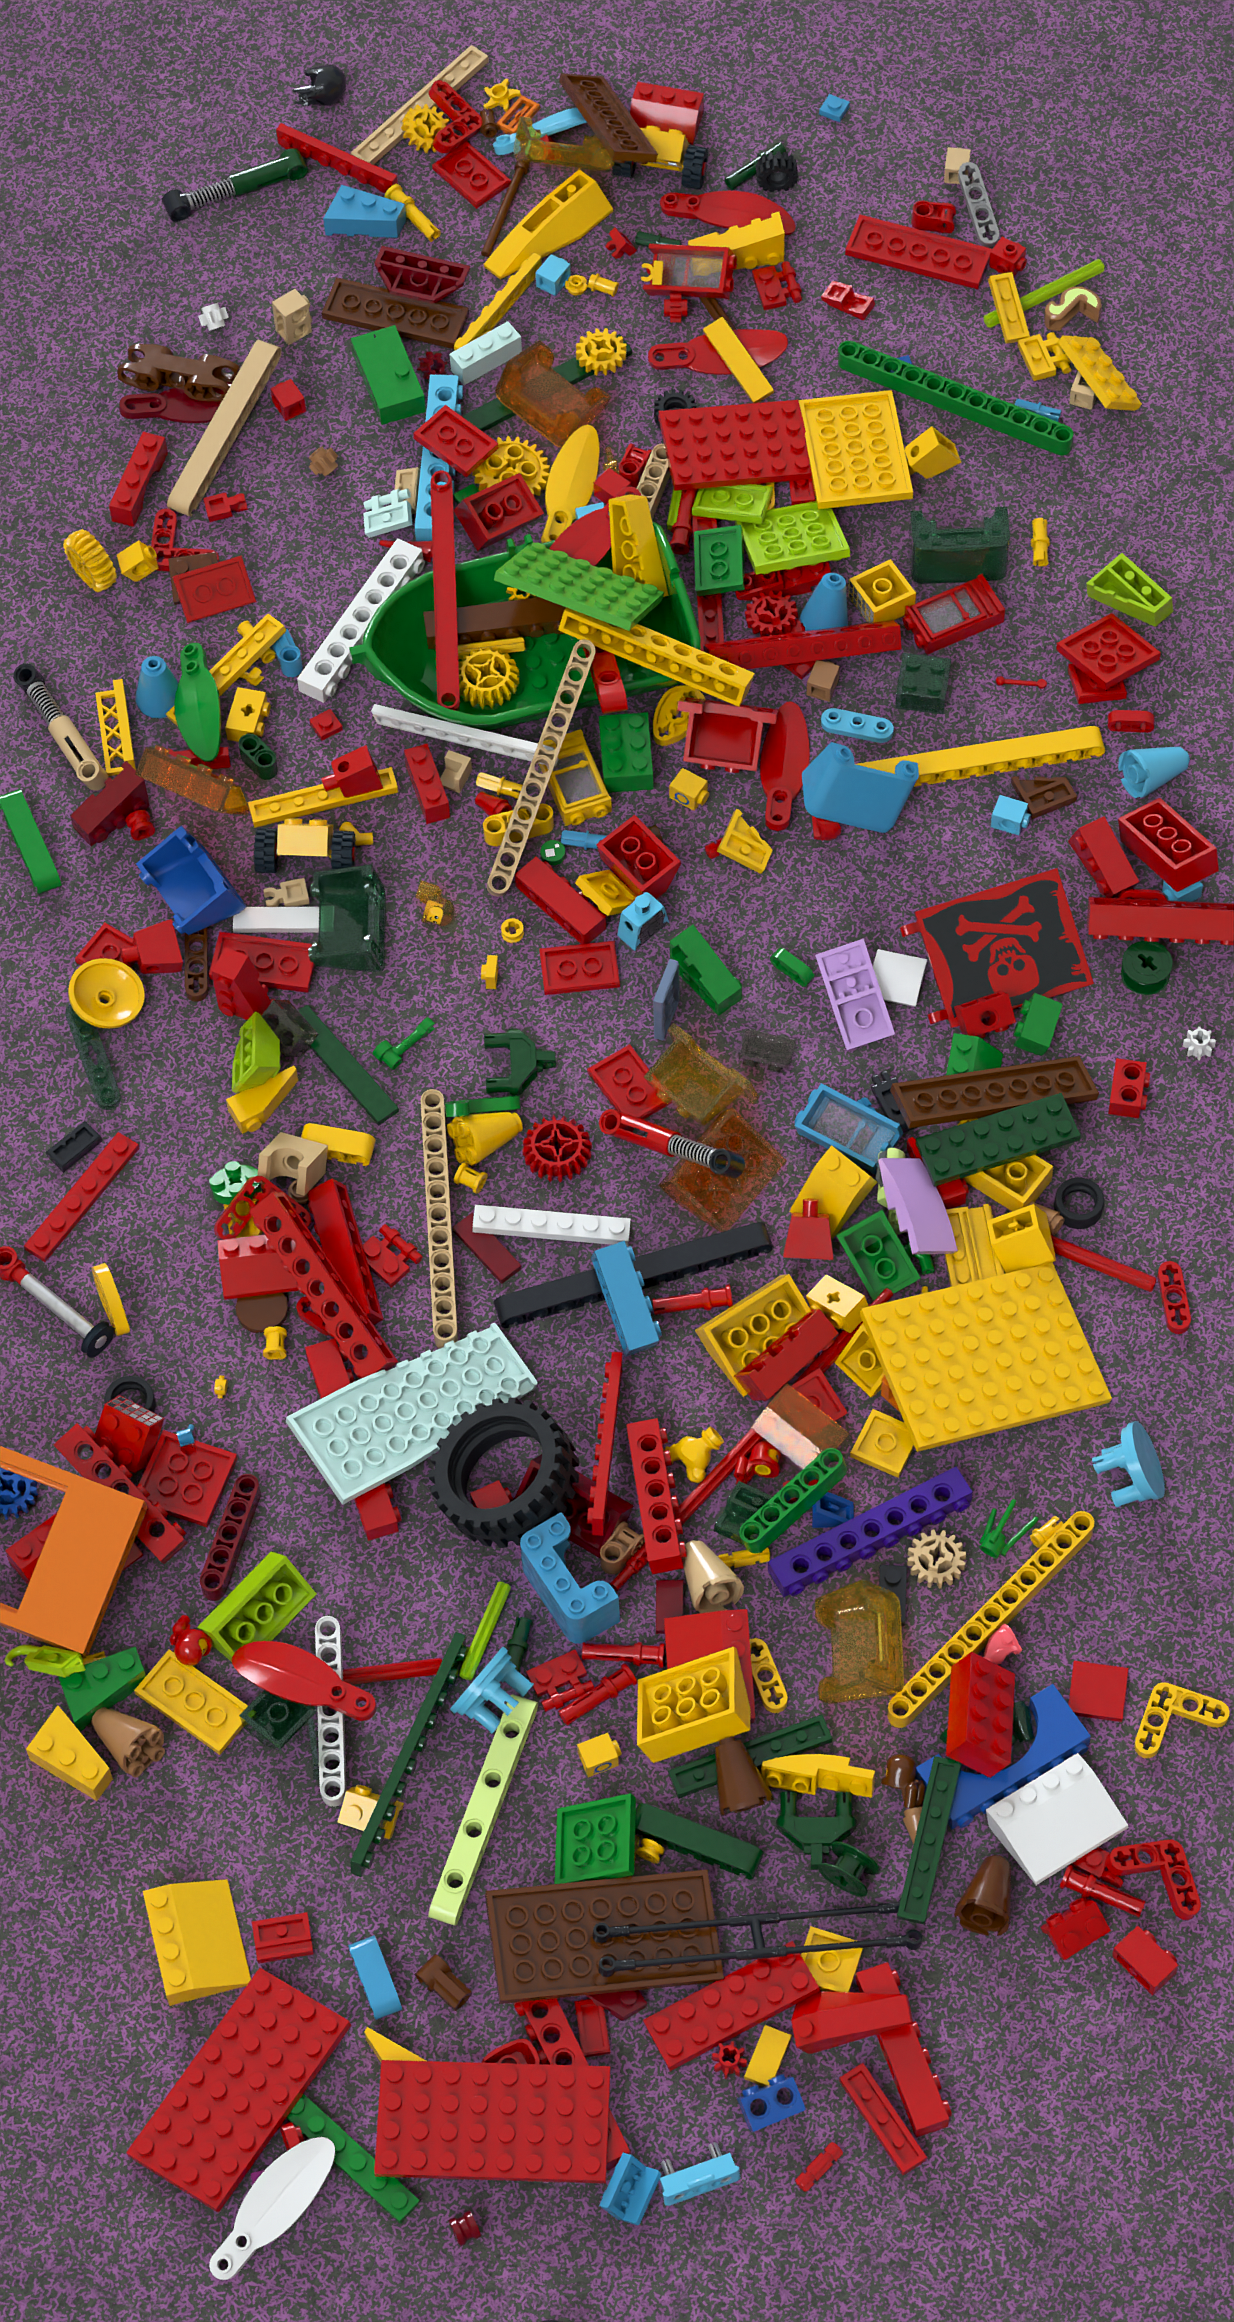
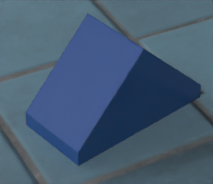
[812,1492,854,1528]

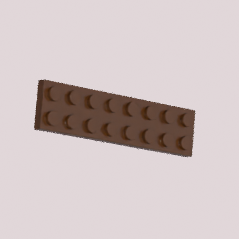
[559,73,658,164]
[890,1056,1099,1128]

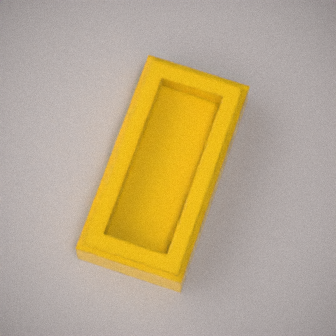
[744,2025,791,2087]

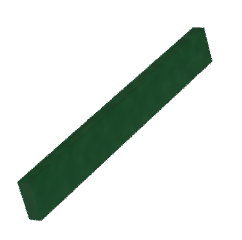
[462,334,632,432]

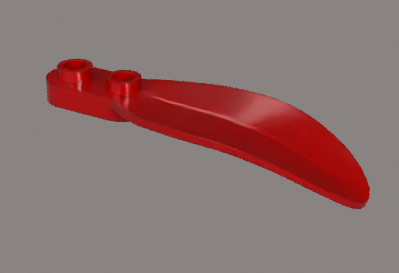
[660,191,796,235]
[648,329,788,375]
[549,487,641,566]
[760,702,810,831]
[232,1641,377,1721]

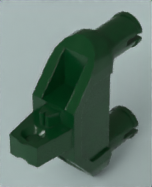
[484,1028,556,1096]
[776,1791,857,1870]

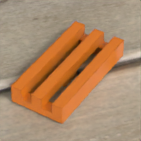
[497,95,540,135]

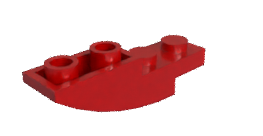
[735,561,832,601]

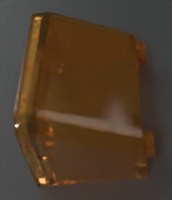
[495,340,611,448]

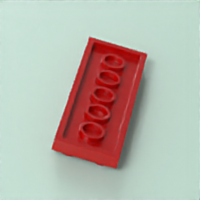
[845,215,992,289]
[643,1941,820,2071]

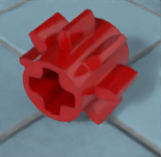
[664,293,687,323]
[712,2041,747,2079]

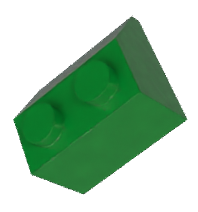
[946,1033,1003,1075]

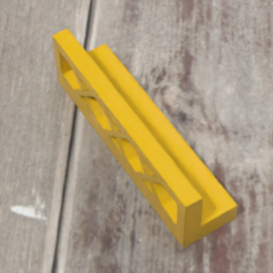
[96,679,136,776]

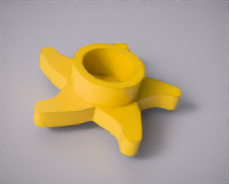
[484,79,521,112]

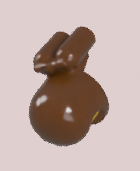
[881,1754,926,1809]

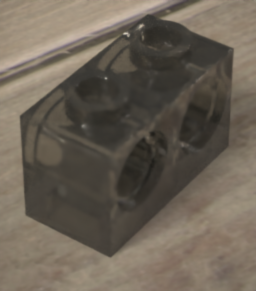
[262,1000,319,1057]

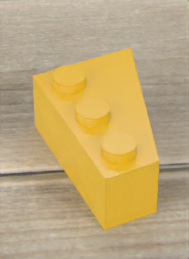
[26,1706,113,1801]

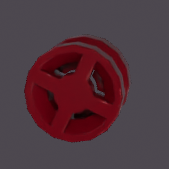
[448,2210,481,2247]

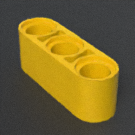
[483,803,554,846]
[301,1123,376,1166]

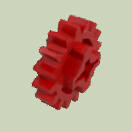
[745,590,798,637]

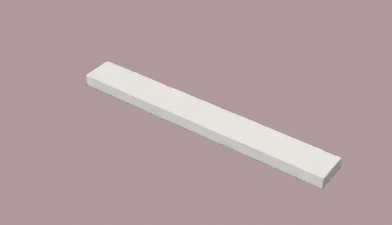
[371,704,559,767]

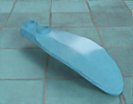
[493,108,587,155]

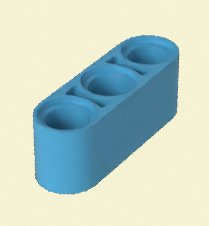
[348,1935,402,2020]

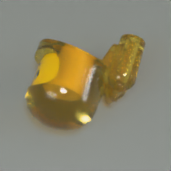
[415,880,455,926]

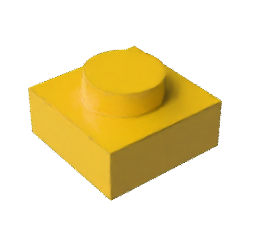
[481,955,499,989]

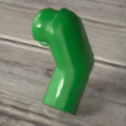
[903,1241,935,1275]

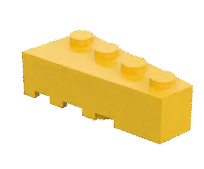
[688,212,785,276]

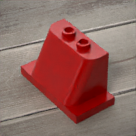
[677,696,779,773]

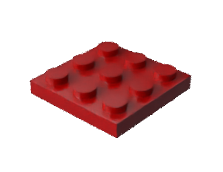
[1056,613,1161,690]
[139,1430,238,1528]

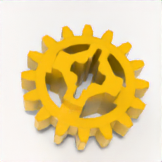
[401,104,449,153]
[576,328,626,375]

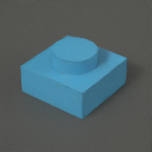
[819,94,850,122]

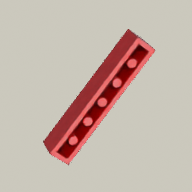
[307,1178,384,1331]
[855,1962,952,2138]

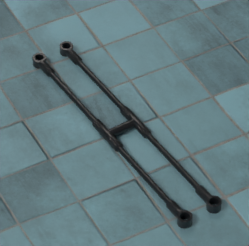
[592,1898,922,1977]

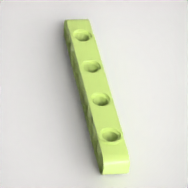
[429,1694,538,1926]

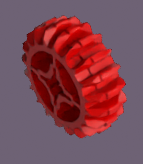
[522,1115,592,1183]

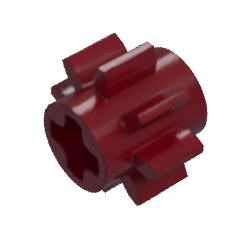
[417,351,447,379]

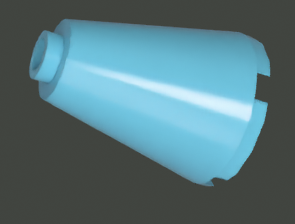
[1118,747,1190,798]

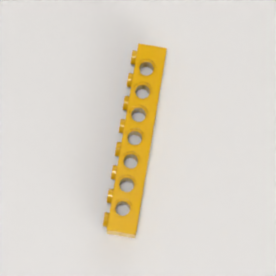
[558,607,755,707]

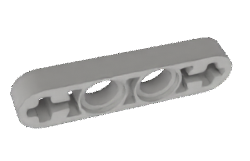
[958,162,999,248]

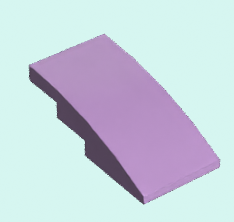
[815,939,895,1050]
[878,1158,958,1254]

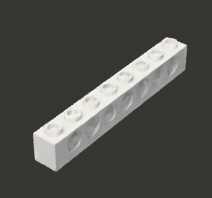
[297,538,425,703]

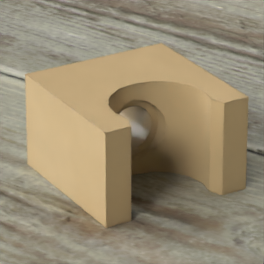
[258,1132,328,1196]

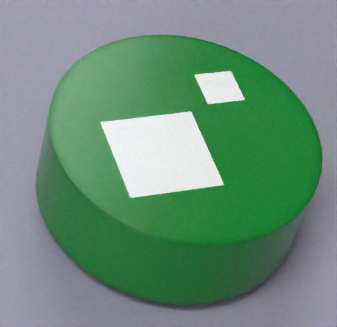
[540,840,566,866]

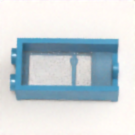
[794,1083,903,1175]

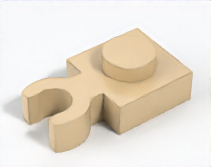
[263,878,310,907]

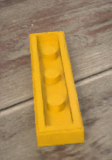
[703,317,774,403]

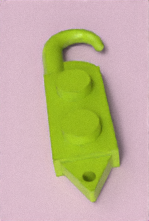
[4,1644,86,1677]

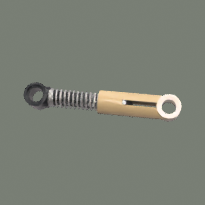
[13,663,108,791]

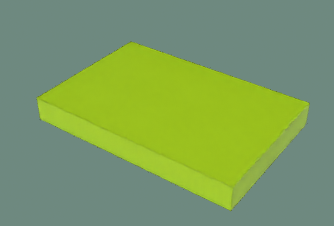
[692,484,773,524]

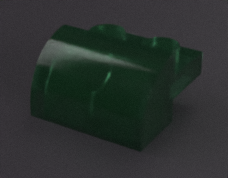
[713,1481,779,1553]

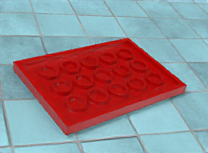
[658,400,812,491]

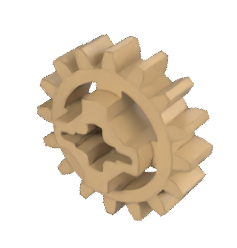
[907,1530,966,1588]

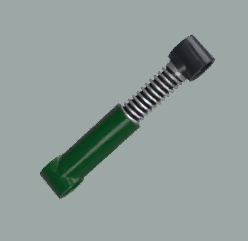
[162,148,308,222]

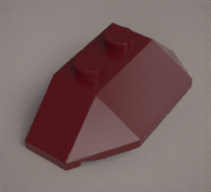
[374,246,470,304]

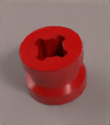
[126,810,155,841]

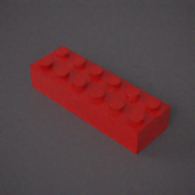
[1087,897,1234,945]

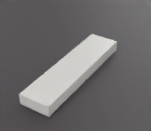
[233,907,334,933]

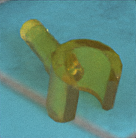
[603,447,618,473]

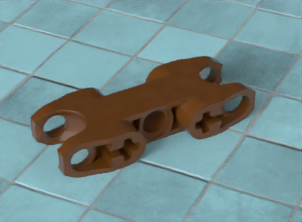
[117,344,240,402]

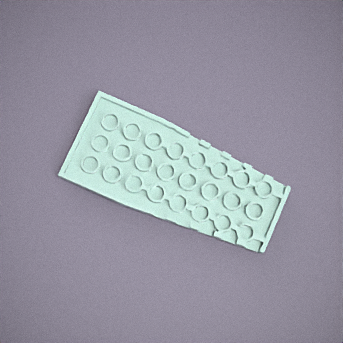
[286,1323,537,1505]

